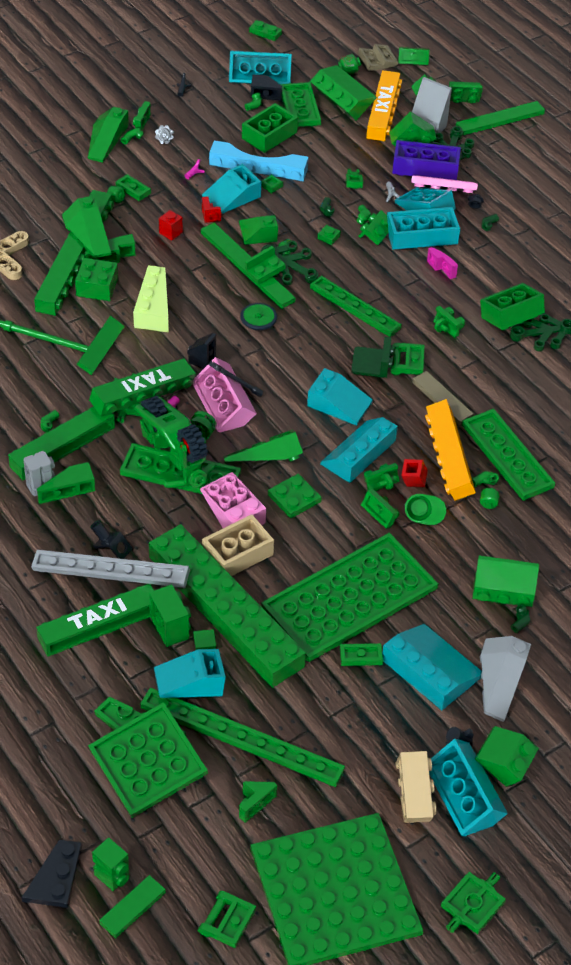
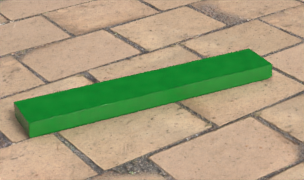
[456,101,545,136]
[310,275,402,337]

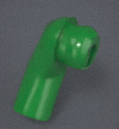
[245,93,262,111]
[121,127,144,145]
[356,205,371,225]
[40,410,60,432]

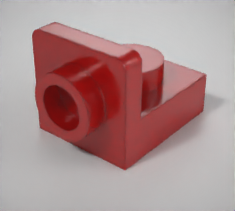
[202,197,221,223]

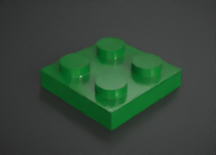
[268,473,322,519]

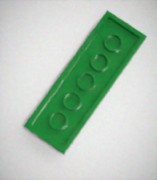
[462,409,555,501]
[120,443,241,494]

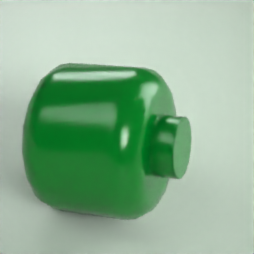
[107,186,125,203]
[480,488,500,509]

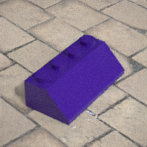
[392,140,461,180]

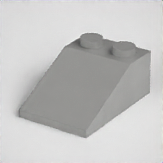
[412,77,452,133]

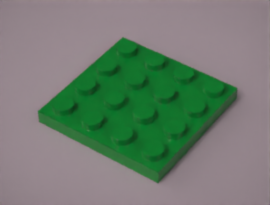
[88,702,208,818]

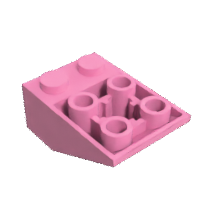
[200,472,266,528]

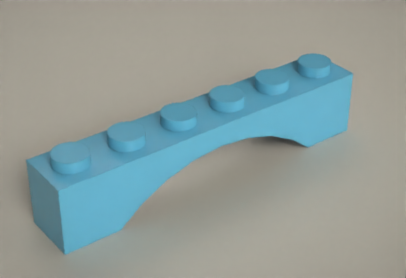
[209,140,308,182]

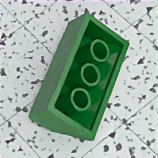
[310,65,377,121]

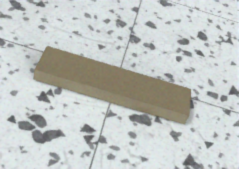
[412,371,474,426]

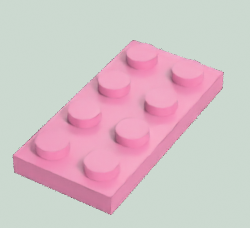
[411,175,478,193]

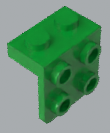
[449,81,483,103]

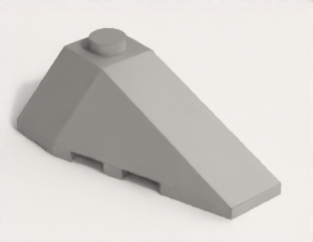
[480,636,531,722]

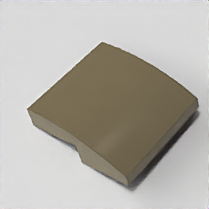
[358,44,399,71]

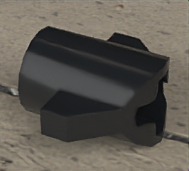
[446,727,474,747]

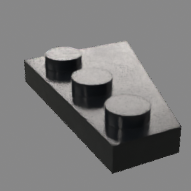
[22,840,82,908]

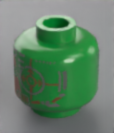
[338,54,361,75]

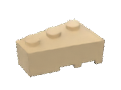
[395,751,436,823]

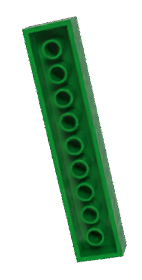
[149,524,306,688]

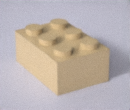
[202,514,274,576]

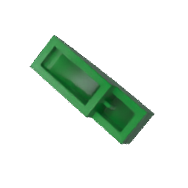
[85,234,135,263]

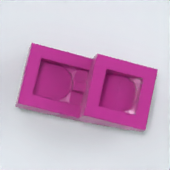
[427,247,458,279]

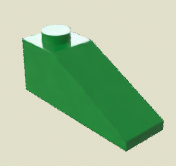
[37,462,95,504]

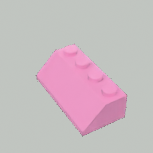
[193,357,257,433]

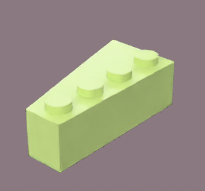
[133,265,169,333]

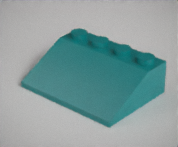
[382,624,482,711]

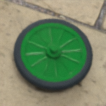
[240,303,277,330]

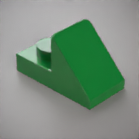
[239,781,277,823]

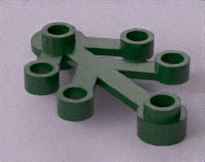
[431,126,474,160]
[261,240,319,285]
[510,313,571,352]

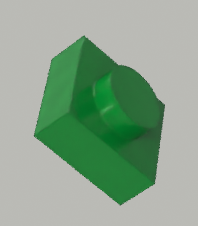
[317,225,341,245]

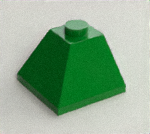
[239,215,278,245]

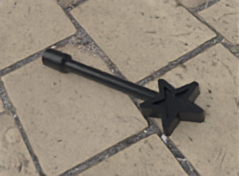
[208,361,263,397]

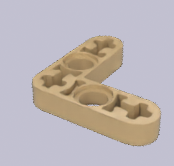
[0,231,29,280]

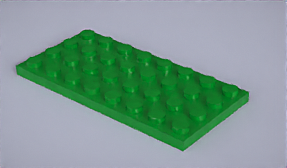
[261,532,439,662]

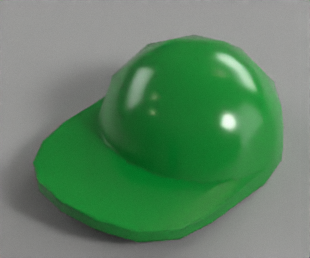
[405,494,446,525]

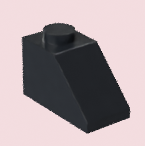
[251,74,282,101]
[187,333,216,369]

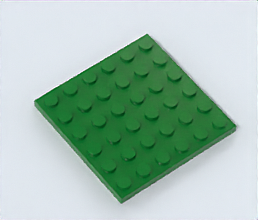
[250,813,423,965]

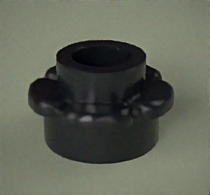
[468,194,484,209]

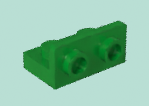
[245,246,286,285]

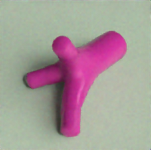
[184,159,205,180]

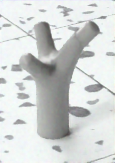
[386,182,400,203]

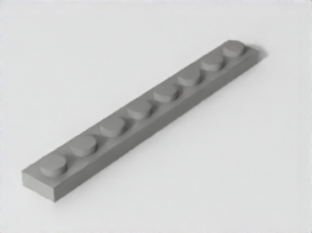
[31,550,190,588]

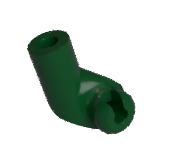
[320,197,335,217]
[481,214,499,231]
[511,604,530,633]

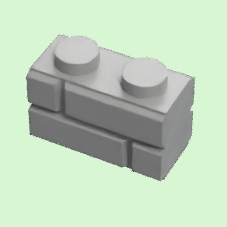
[23,451,55,496]

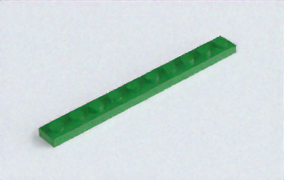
[140,688,345,787]

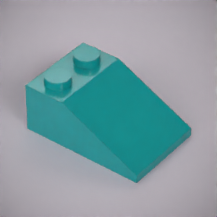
[395,187,456,210]
[307,368,373,425]

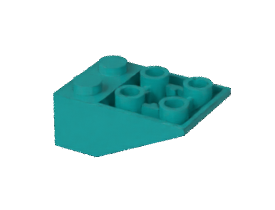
[202,164,261,214]
[154,649,226,698]

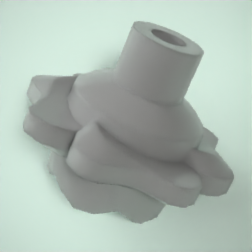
[155,125,174,144]

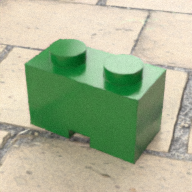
[92,837,130,892]

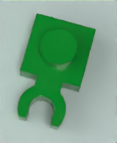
[345,168,363,189]

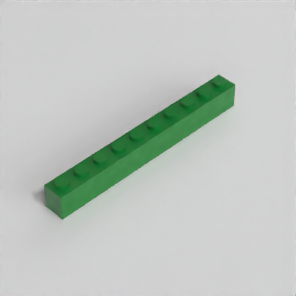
[34,190,114,316]

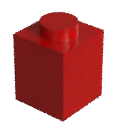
[159,210,183,241]
[401,459,428,487]

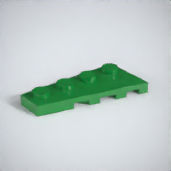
[94,697,186,736]

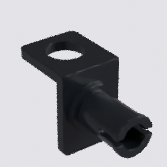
[90,520,132,559]

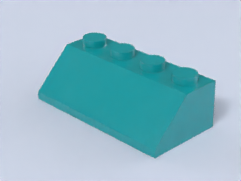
[229,51,292,84]
[387,207,460,250]
[320,417,398,483]
[429,739,508,836]

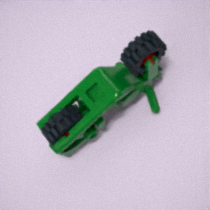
[134,396,215,488]

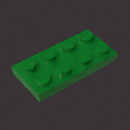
[280,82,321,127]

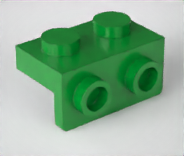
[358,210,389,245]

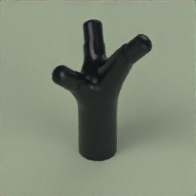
[176,73,191,97]

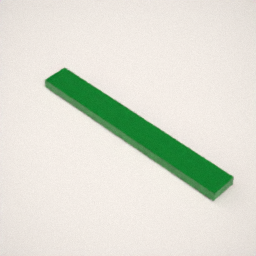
[201,223,296,309]

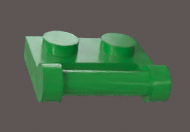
[391,343,424,375]
[198,891,256,948]

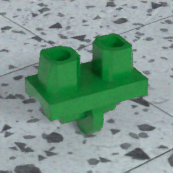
[434,306,465,338]
[364,463,400,491]

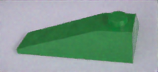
[88,107,129,163]
[62,196,111,258]

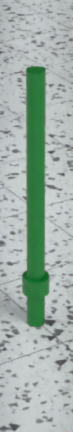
[0,320,89,352]

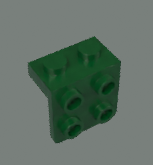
[351,337,394,378]

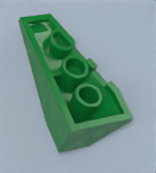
[223,429,303,462]

